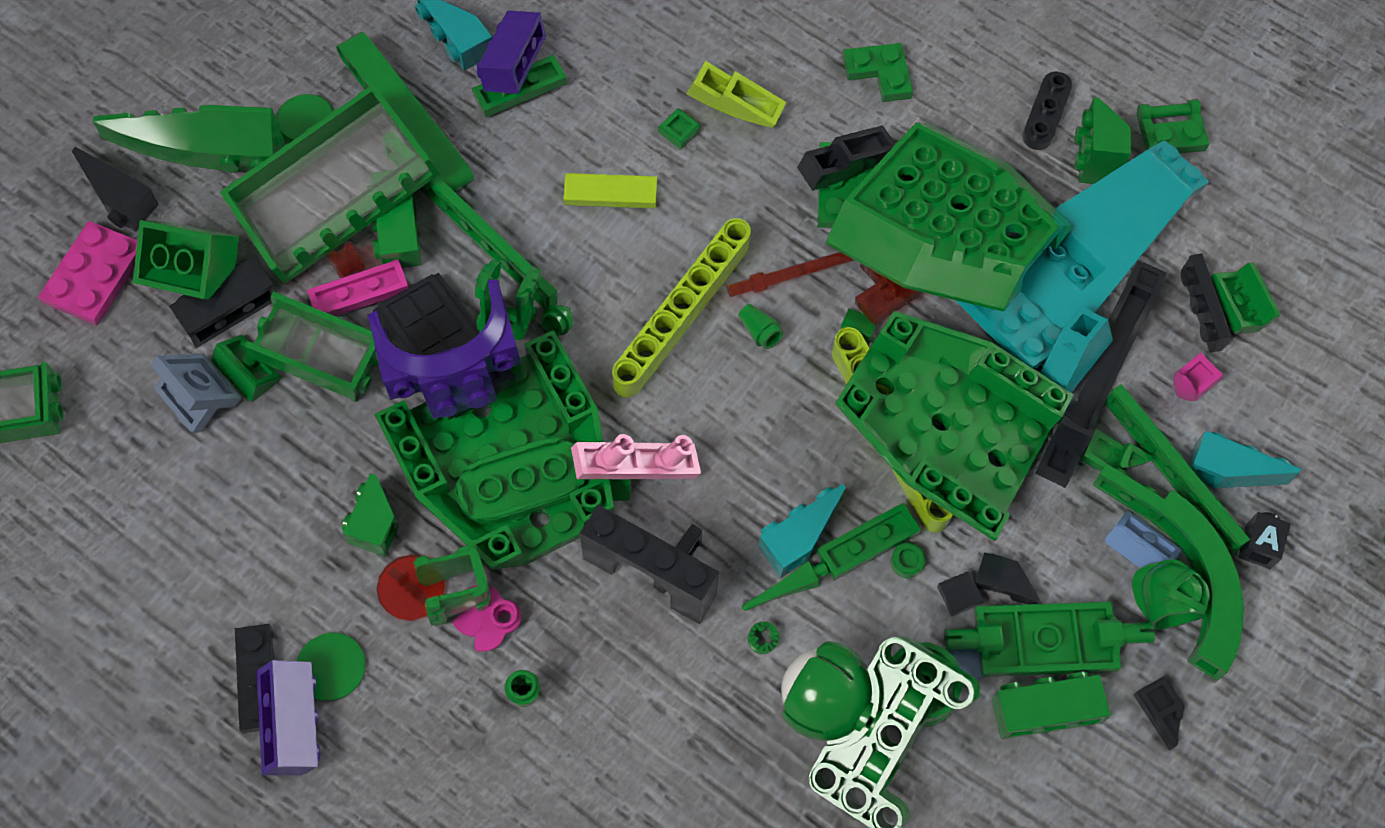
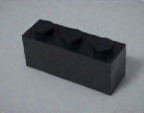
[169,256,277,348]

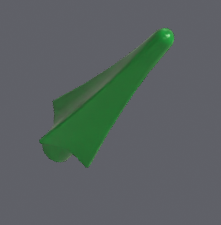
[742,560,829,611]

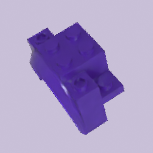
[368,280,521,419]

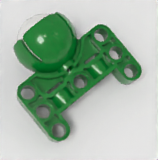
[781,636,980,828]

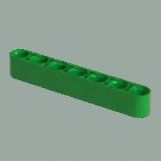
[336,31,474,192]

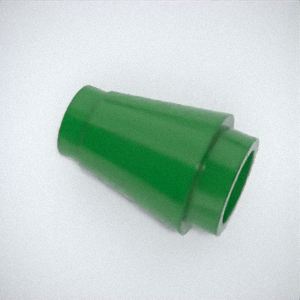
[738,304,783,349]
[505,670,540,707]

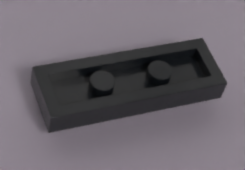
[1180,253,1232,353]
[235,624,274,734]

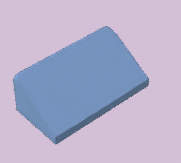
[1105,511,1182,568]

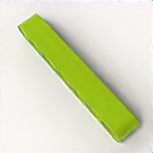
[612,218,751,398]
[832,327,953,533]

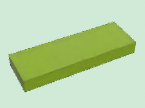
[563,173,657,209]

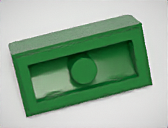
[212,334,282,402]

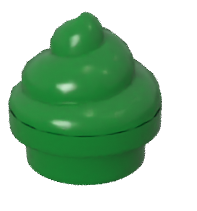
[541,305,573,336]

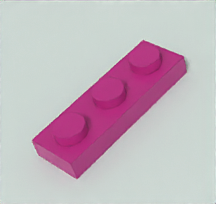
[307,260,409,316]

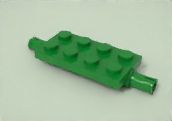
[944,602,1155,677]

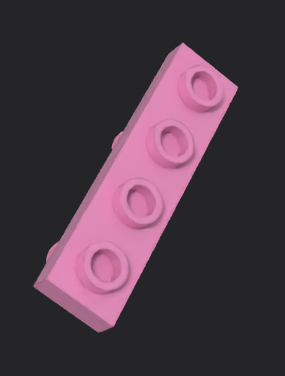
[571,434,701,479]

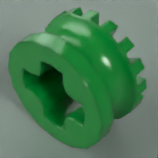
[747,621,780,654]

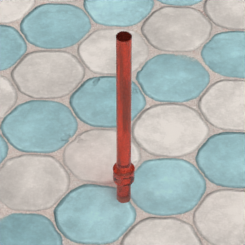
[727,252,854,297]

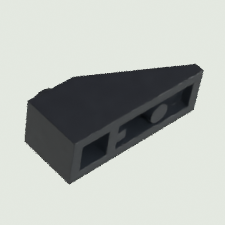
[72,147,159,232]

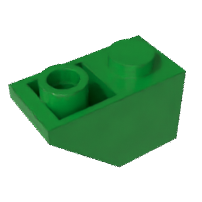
[342,473,399,557]

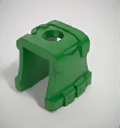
[475,260,541,341]
[413,546,491,627]

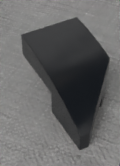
[975,552,1041,605]

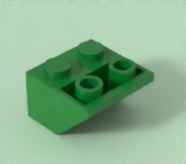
[1074,97,1131,184]

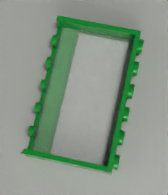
[220,84,440,284]

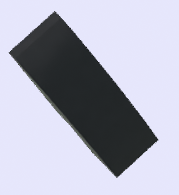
[797,125,895,191]

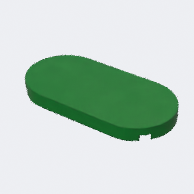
[455,437,587,524]

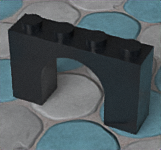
[580,504,719,624]

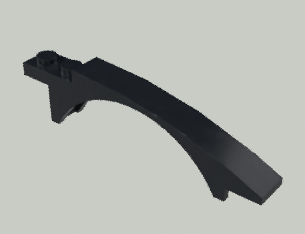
[1035,260,1167,488]

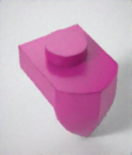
[1173,352,1223,401]

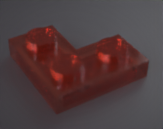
[855,263,924,325]

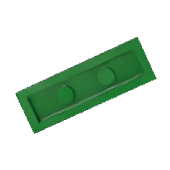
[472,55,567,118]
[816,503,921,581]

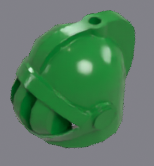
[1132,559,1210,631]

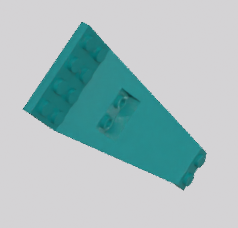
[955,140,1209,370]

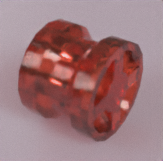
[327,242,366,279]

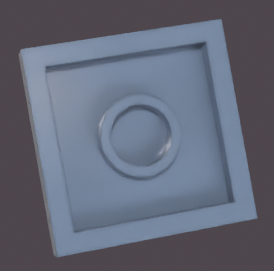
[150,354,242,433]

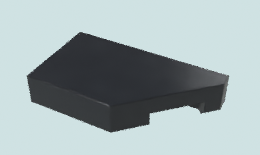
[1133,676,1185,751]

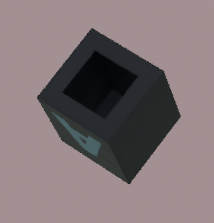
[1238,512,1291,569]

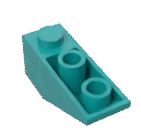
[414,0,492,71]
[1040,306,1113,393]
[1188,430,1301,489]
[758,484,846,578]

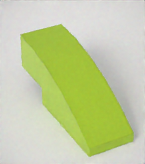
[686,61,787,128]

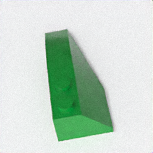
[92,105,285,173]

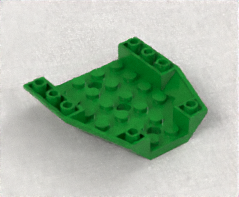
[826,122,1072,312]
[835,311,1074,541]
[374,330,614,570]

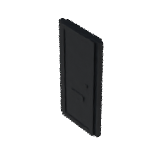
[373,273,517,420]

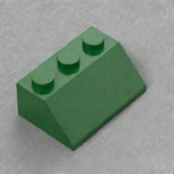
[133,220,239,299]

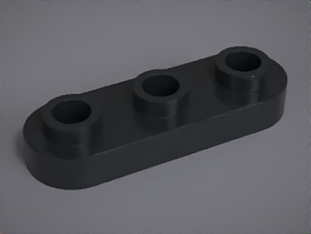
[1022,71,1072,150]

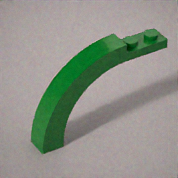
[1092,463,1244,681]

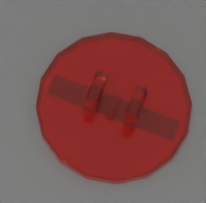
[376,554,445,621]

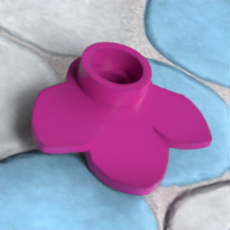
[453,585,522,652]

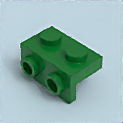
[1211,262,1280,334]

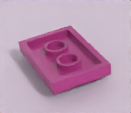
[38,220,137,326]

